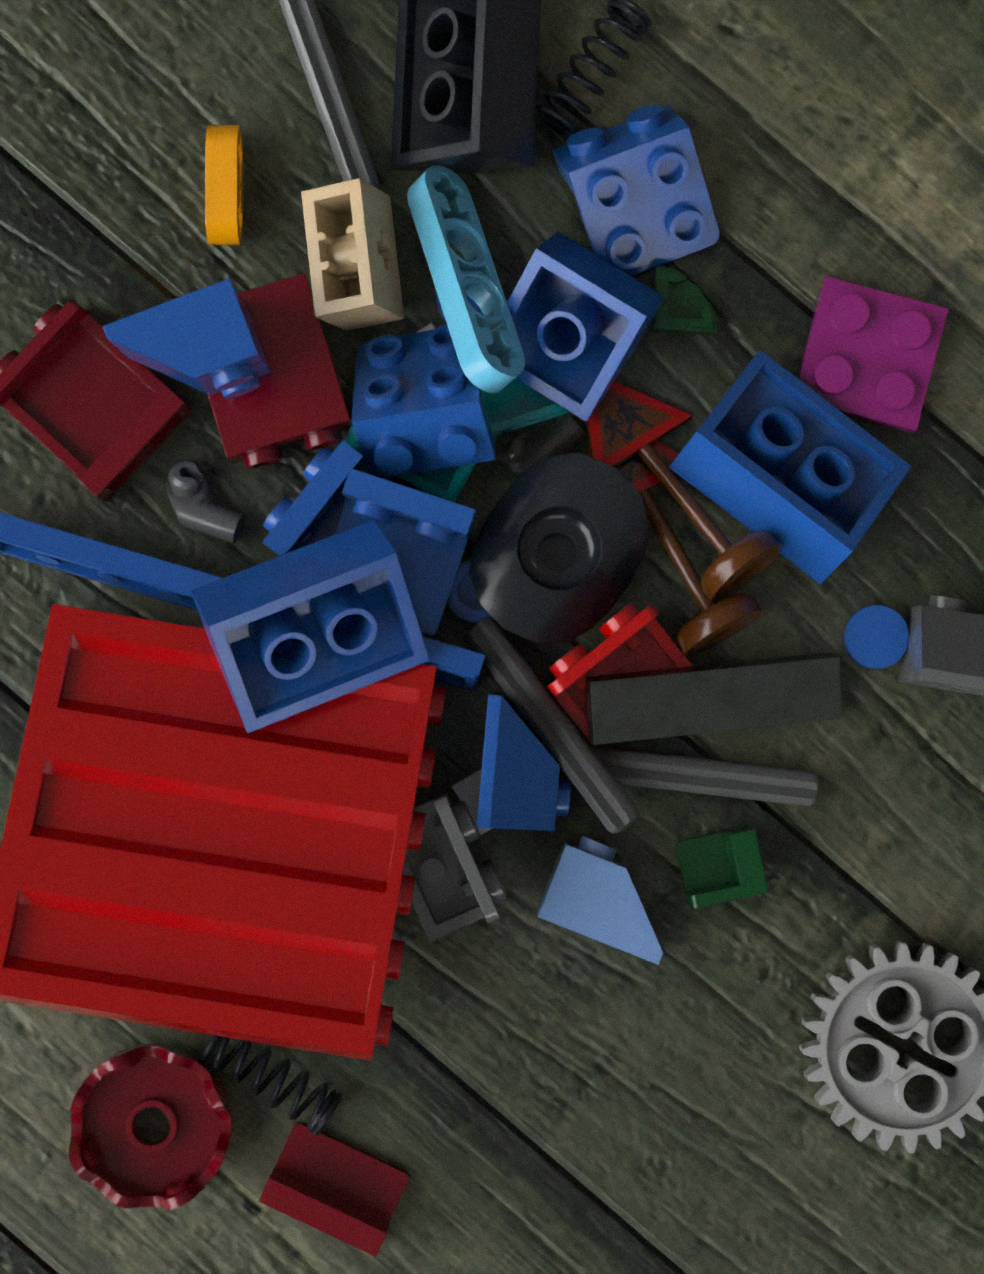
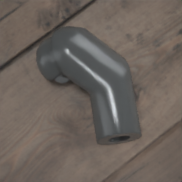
[166,461,245,544]

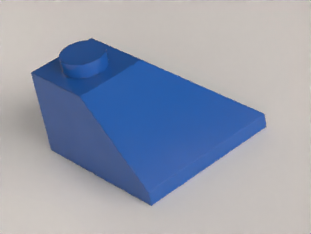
[476,694,571,831]

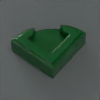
[652,266,717,335]

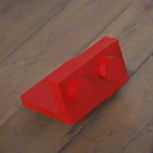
[546,602,693,747]

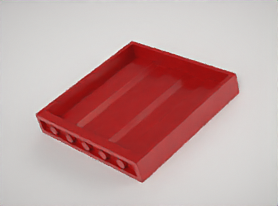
[0,604,446,1061]

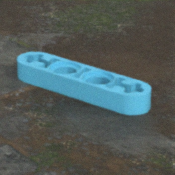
[407,165,525,393]

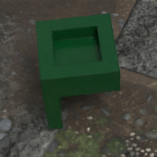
[675,826,769,908]

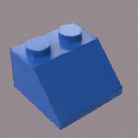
[507,231,666,422]
[102,278,271,399]

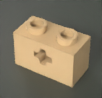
[301,178,404,331]

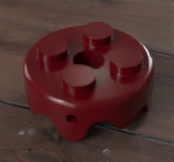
[69,1043,233,1210]

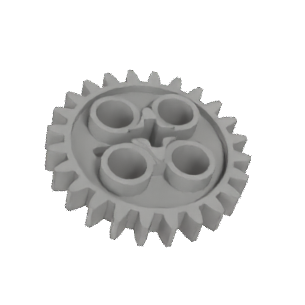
[799,940,984,1153]

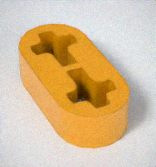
[205,125,243,245]

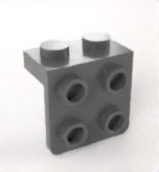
[403,793,507,942]

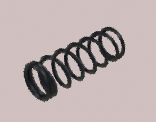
[536,0,652,136]
[200,1035,342,1136]

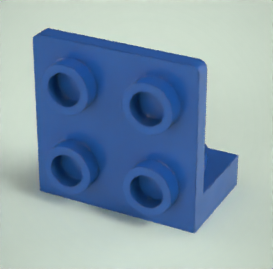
[334,468,476,635]

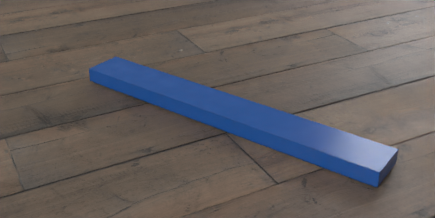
[0,513,485,691]

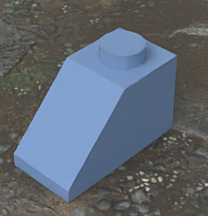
[537,836,663,965]

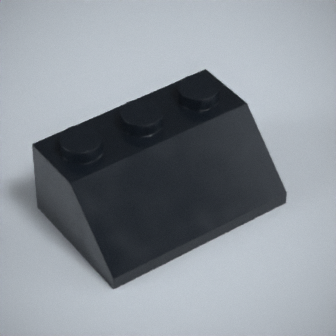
[391,0,541,174]

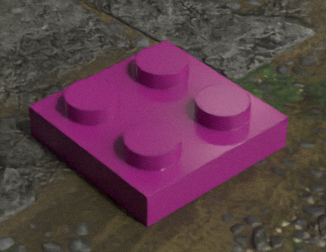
[797,276,948,434]

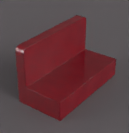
[258,1121,409,1257]

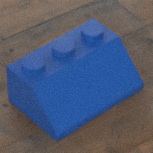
[669,350,912,584]
[191,520,430,733]

